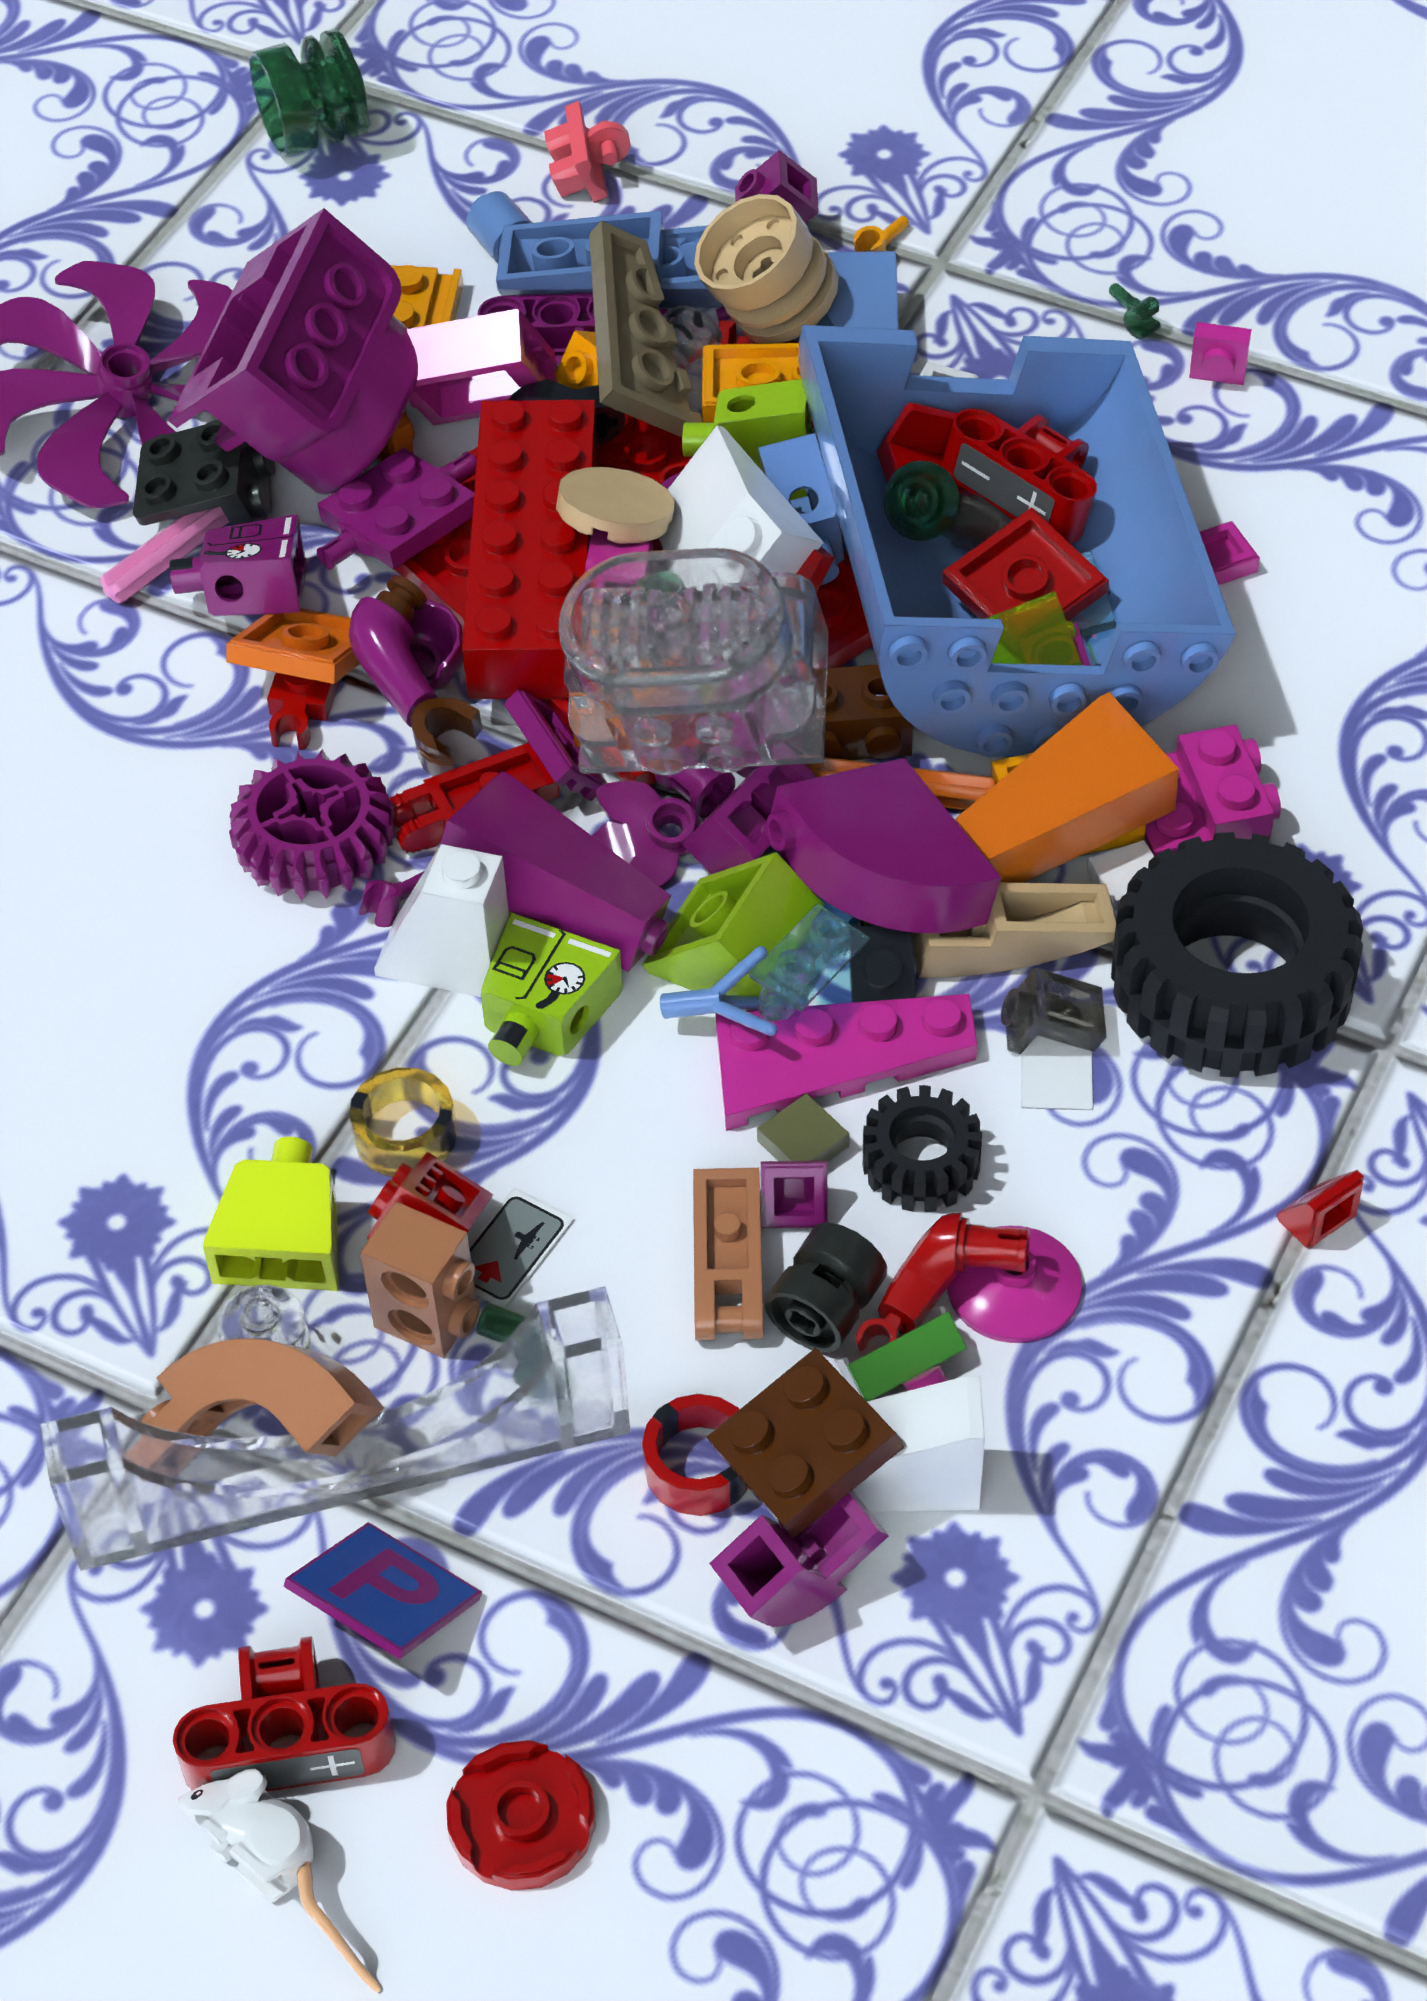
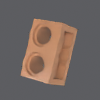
[360,1201,480,1358]

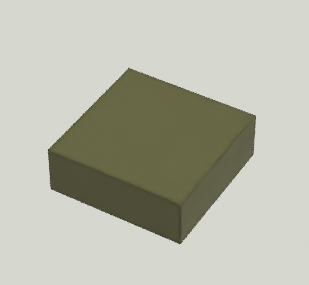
[757,1093,850,1162]

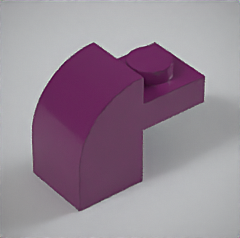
[709,1490,889,1627]

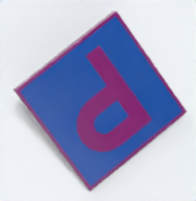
[283,1522,482,1659]

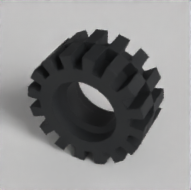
[862,1085,982,1212]

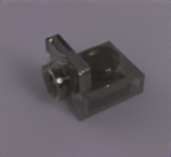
[1001,967,1107,1054]

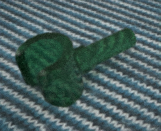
[1109,283,1160,340]

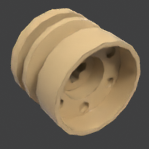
[694,194,839,344]

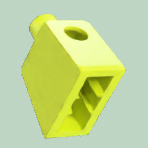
[203,1137,339,1291]

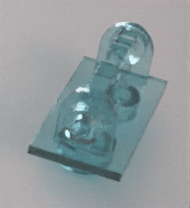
[749,904,870,1022]

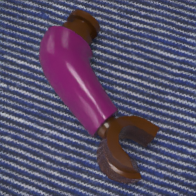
[348,575,483,777]

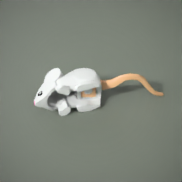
[177,1769,381,1993]

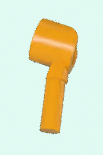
[854,216,909,252]

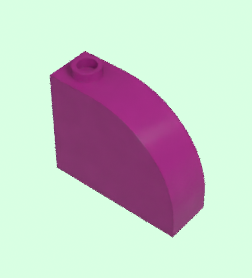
[765,758,1001,933]

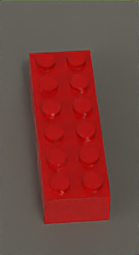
[462,399,598,699]

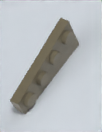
[589,220,703,437]

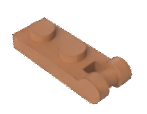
[693,1167,763,1341]

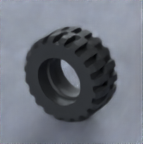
[1111,832,1363,1078]

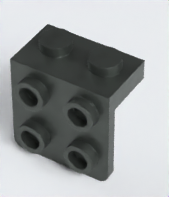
[133,420,275,526]

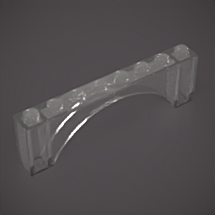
[39,1286,630,1571]

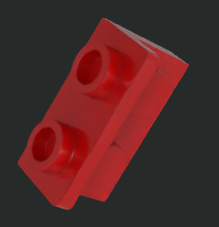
[366,1152,494,1240]

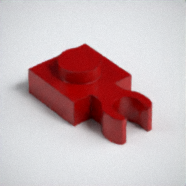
[267,672,340,750]

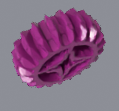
[229,749,395,901]

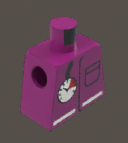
[169,514,307,616]

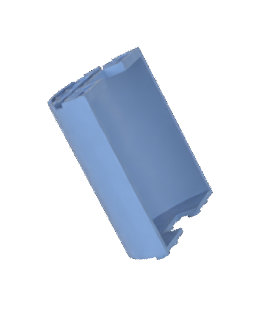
[798,325,1236,757]

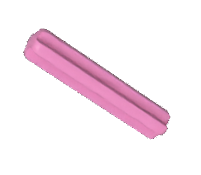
[100,507,230,603]

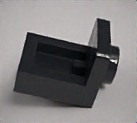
[846,919,916,1003]

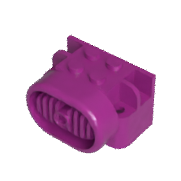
[168,208,418,495]

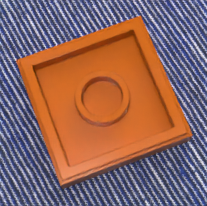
[226,608,360,684]

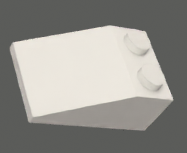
[659,425,824,632]

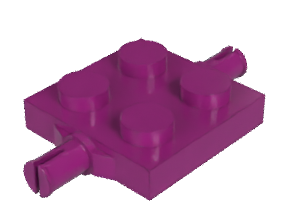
[316,448,477,570]

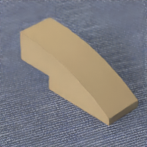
[912,882,1116,978]

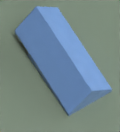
[496,211,724,308]

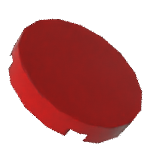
[446,1740,596,1891]

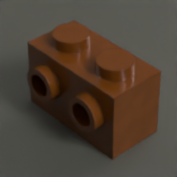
[800,664,913,760]

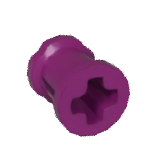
[655,740,736,818]

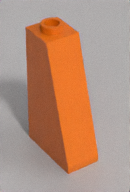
[955,692,1179,883]

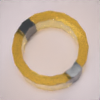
[349,1067,457,1177]

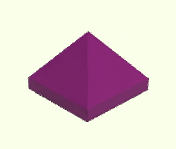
[760,1161,828,1228]

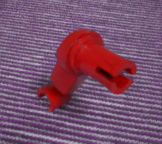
[856,1212,1030,1352]

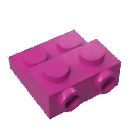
[1144,724,1281,857]

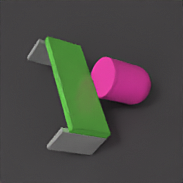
[835,1306,967,1402]

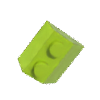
[642,852,824,996]

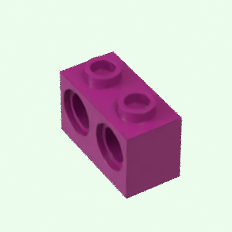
[682,743,816,874]

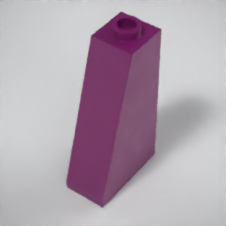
[439,771,671,972]

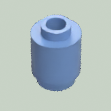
[466,191,533,262]

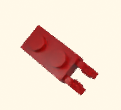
[389,742,560,854]

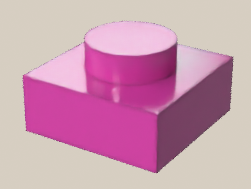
[1189,322,1252,385]

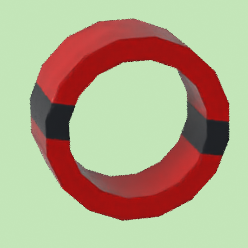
[642,1394,749,1516]

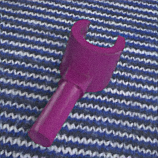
[359,871,424,927]

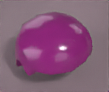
[410,600,463,691]

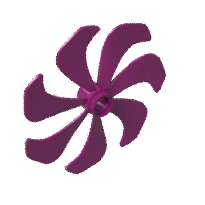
[0,261,232,508]

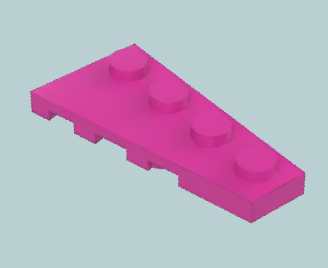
[715,994,977,1131]

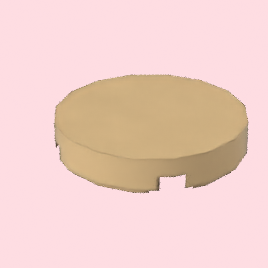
[556,467,675,544]

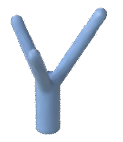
[660,946,808,1036]

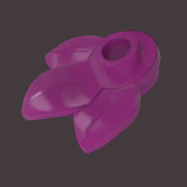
[592,781,701,887]

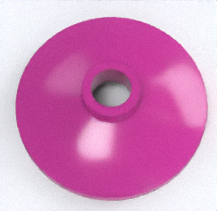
[947,1225,1082,1343]

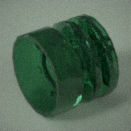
[249,28,369,158]

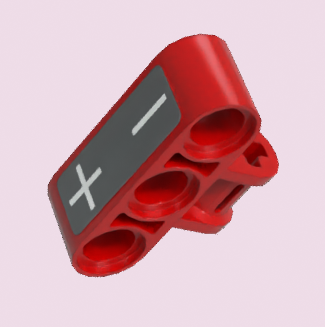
[942,408,1097,544]
[172,1636,396,1792]

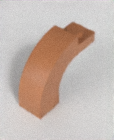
[124,1338,384,1471]

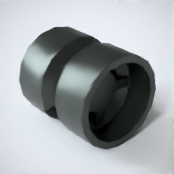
[764,1222,887,1353]

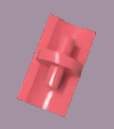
[544,101,631,202]

